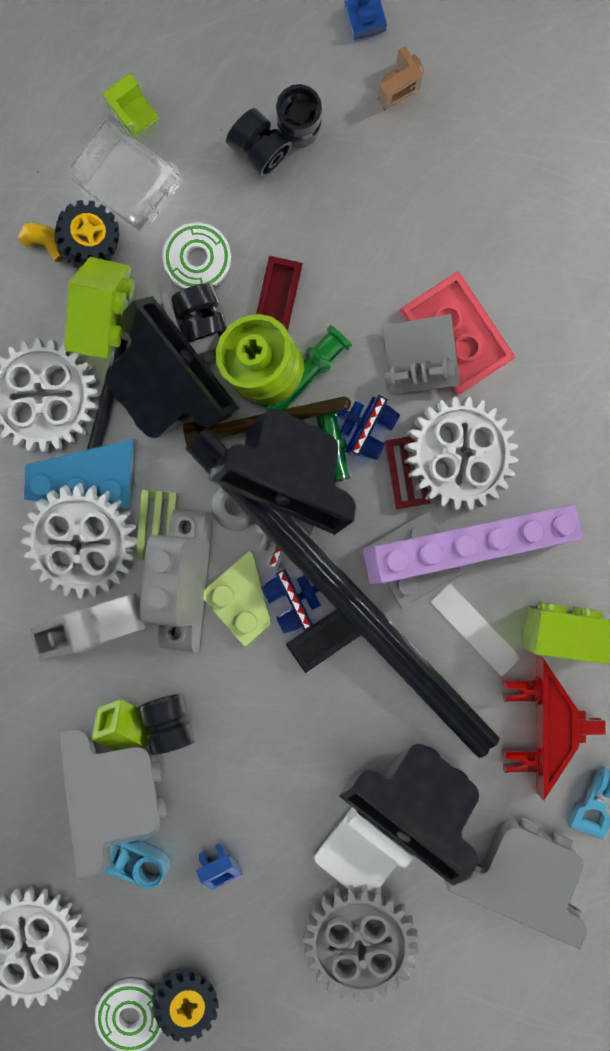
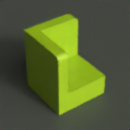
[102,73,159,140]
[91,699,150,751]

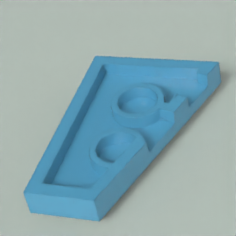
[24,438,134,509]

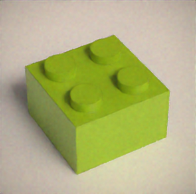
[65,257,135,359]
[522,602,610,664]

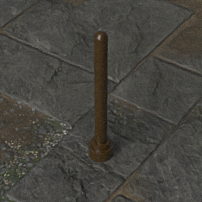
[183,396,351,446]

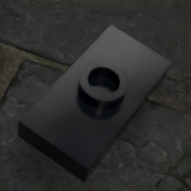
[285,609,361,674]

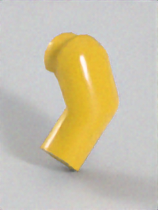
[18,222,64,263]

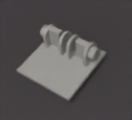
[382,314,460,395]

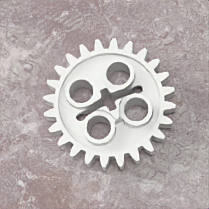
[0,338,100,453]
[404,396,519,511]
[21,483,138,598]
[0,887,88,1008]

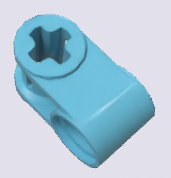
[105,840,170,889]

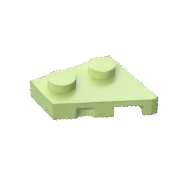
[203,550,272,647]

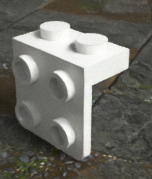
[315,807,414,895]

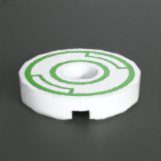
[162,222,232,290]
[94,978,162,1051]

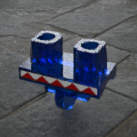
[337,395,400,460]
[261,569,321,633]

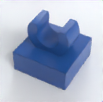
[344,0,387,40]
[196,844,243,891]

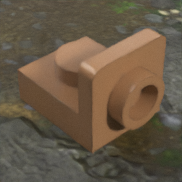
[378,46,424,110]

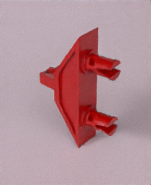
[502,655,606,801]

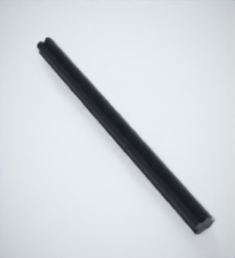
[185,427,500,758]

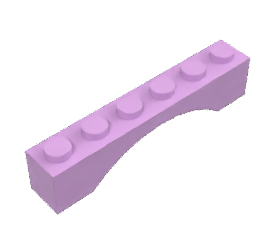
[362,504,584,584]

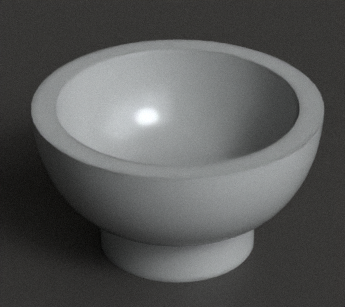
[211,487,255,531]

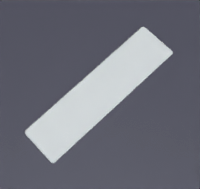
[430,583,521,676]

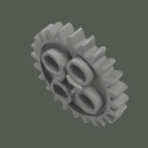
[303,884,418,1002]

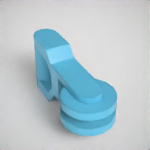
[569,766,610,839]

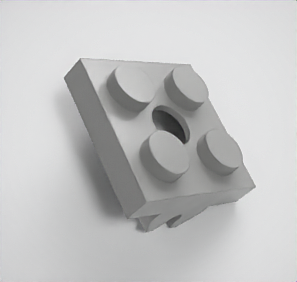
[366,512,463,609]

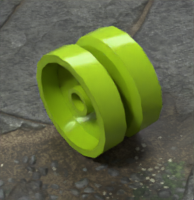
[216,314,304,406]

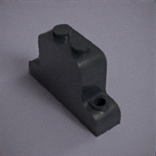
[105,296,240,438]
[209,408,356,535]
[339,744,479,886]

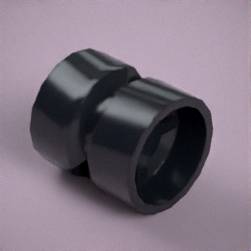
[276,84,322,148]
[226,108,292,177]
[171,284,227,342]
[138,693,195,755]

